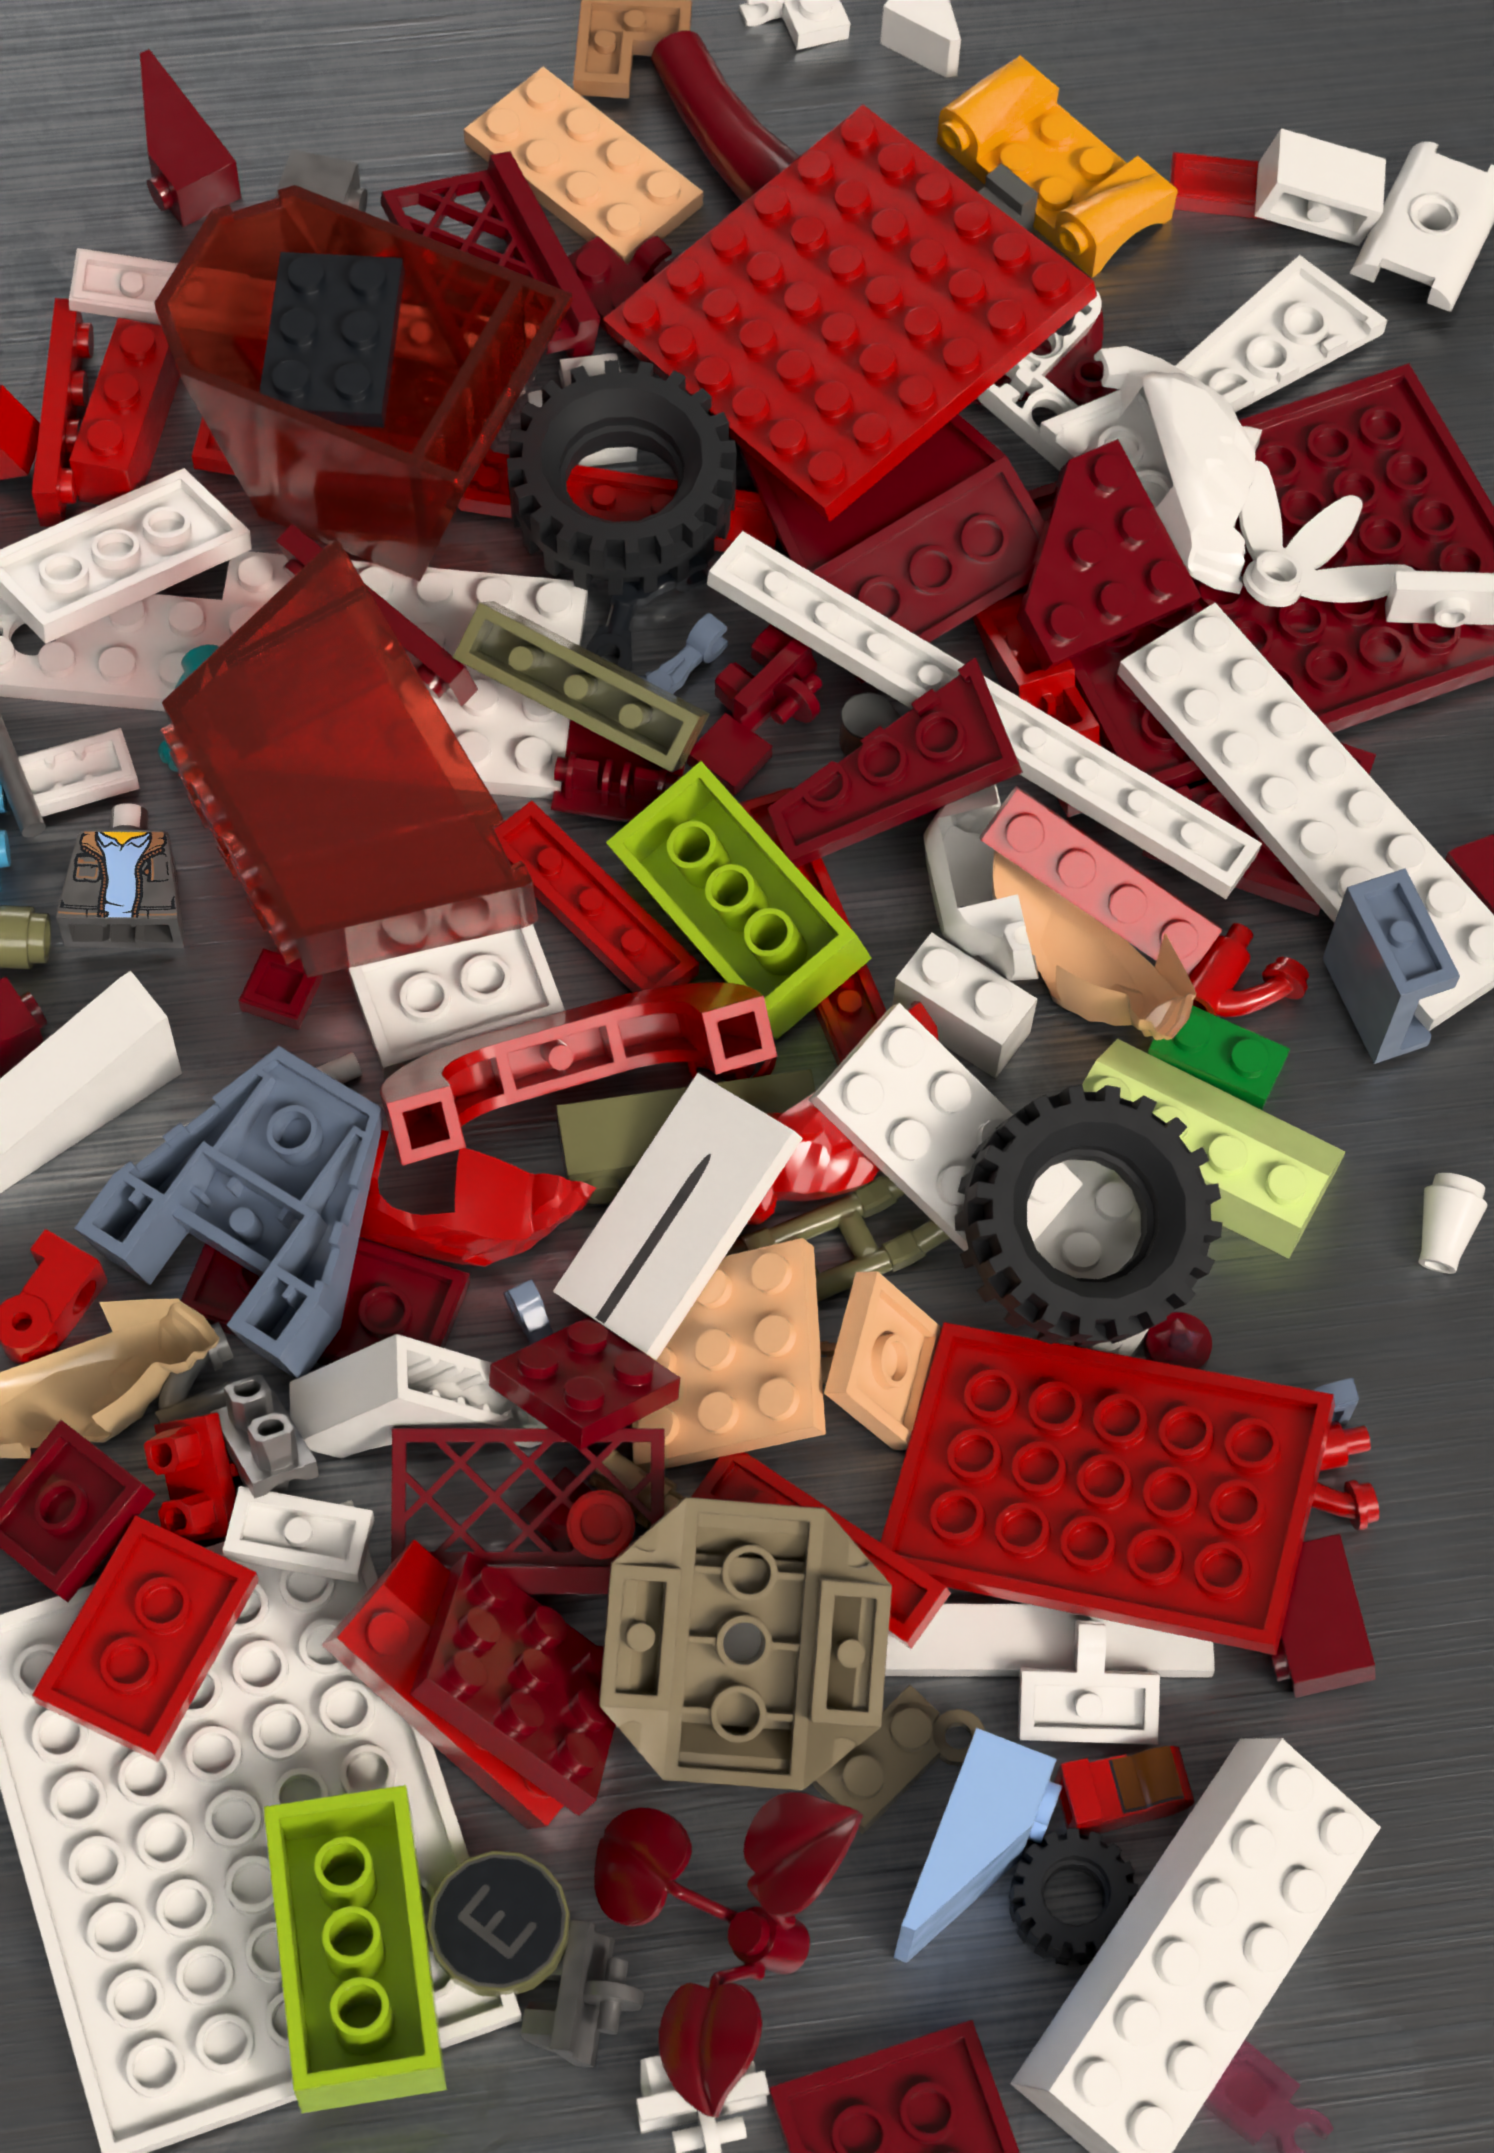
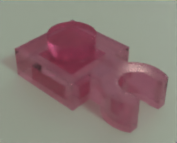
[1203,2040,1334,2153]

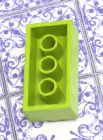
[606,761,872,1040]
[264,1785,447,2113]

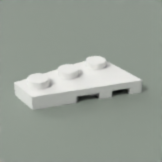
[1039,386,1174,509]

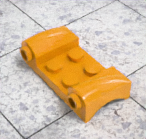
[936,55,1178,278]

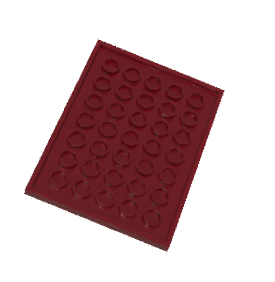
[1021,363,1494,789]

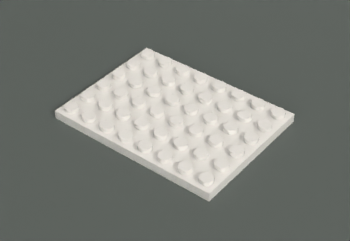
[0,1500,522,2153]

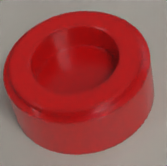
[567,1490,635,1559]

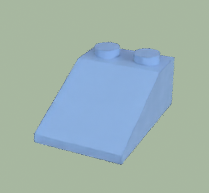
[893,1728,1062,1963]

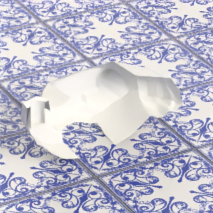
[1094,346,1255,594]
[923,784,1039,980]

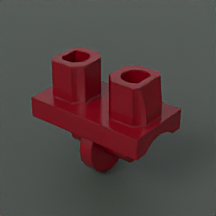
[715,624,823,732]

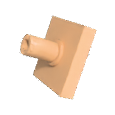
[820,1271,942,1450]

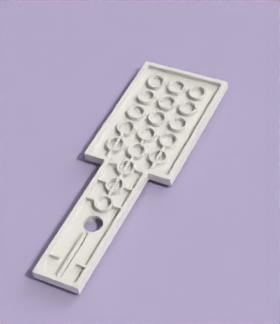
[0,551,588,800]

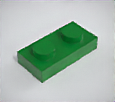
[1148,1006,1290,1110]

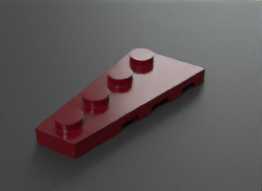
[767,657,1023,868]

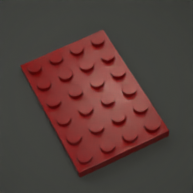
[880,1322,1335,1655]

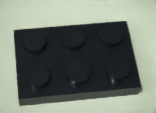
[257,252,405,428]

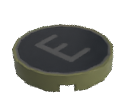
[427,1851,570,1997]

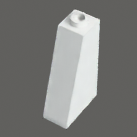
[0,971,182,1193]

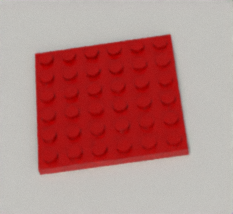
[603,104,1097,522]

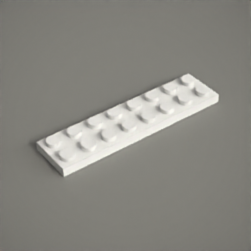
[1118,603,1494,1031]

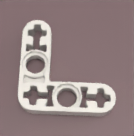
[977,290,1102,471]

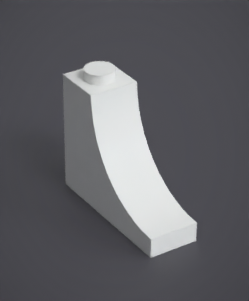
[290,1334,548,1459]

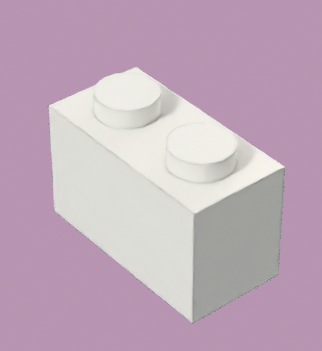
[1255,128,1386,246]
[892,932,1037,1078]

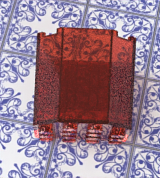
[154,185,573,582]
[160,540,539,978]

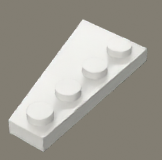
[1175,255,1387,412]

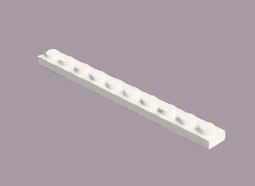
[707,531,1262,899]

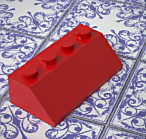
[322,1539,616,1830]

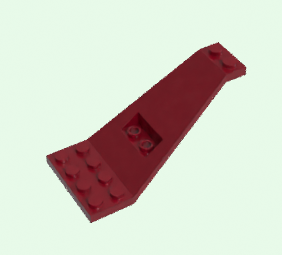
[652,250,1045,685]

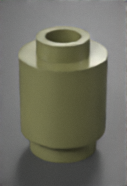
[0,905,51,969]

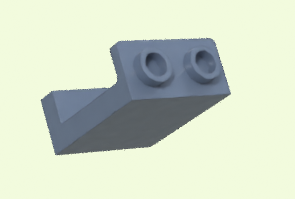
[1322,868,1460,1064]

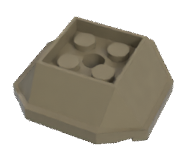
[599,1497,892,1790]

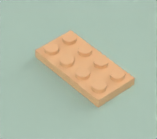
[464,67,703,264]

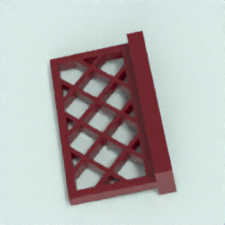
[380,151,601,372]
[391,1428,665,1594]

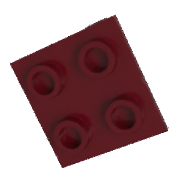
[551,720,686,823]

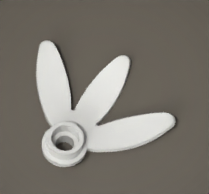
[1239,461,1415,607]

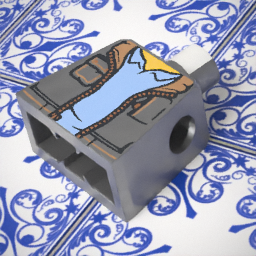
[56,803,185,948]

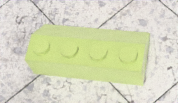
[1082,1039,1345,1259]

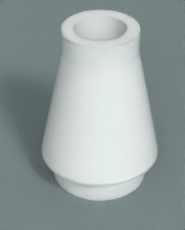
[1418,1173,1488,1274]

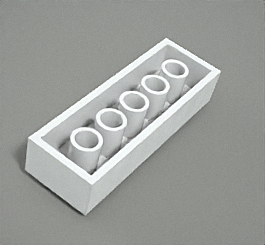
[1010,1738,1381,2153]

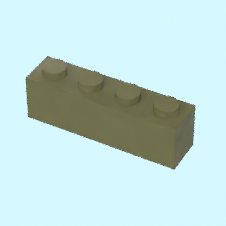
[453,601,710,772]
[556,1069,816,1204]

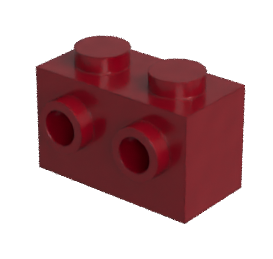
[1270,1533,1375,1698]

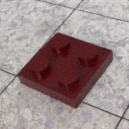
[489,1316,681,1450]
[0,1420,156,1602]

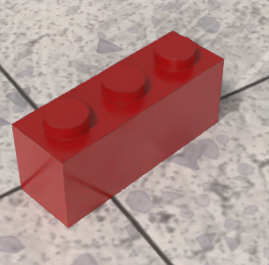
[69,318,183,505]

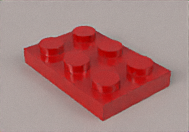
[32,1515,259,1762]

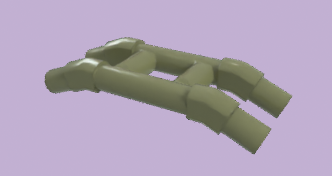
[726,1176,951,1302]

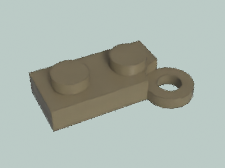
[813,1685,985,1834]

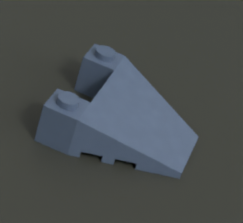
[74,1046,385,1379]

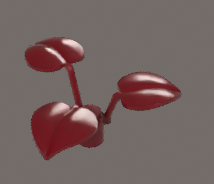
[594,1792,863,2118]

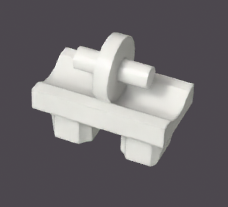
[636,2055,769,2153]

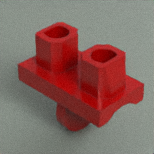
[144,1412,239,1542]

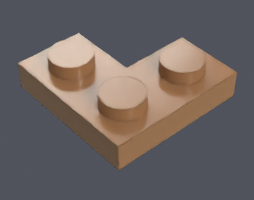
[573,0,692,98]

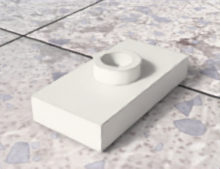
[1385,570,1494,627]
[18,728,140,817]

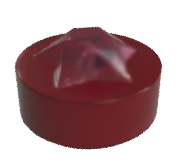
[1144,1312,1212,1370]

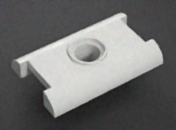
[1350,142,1494,312]

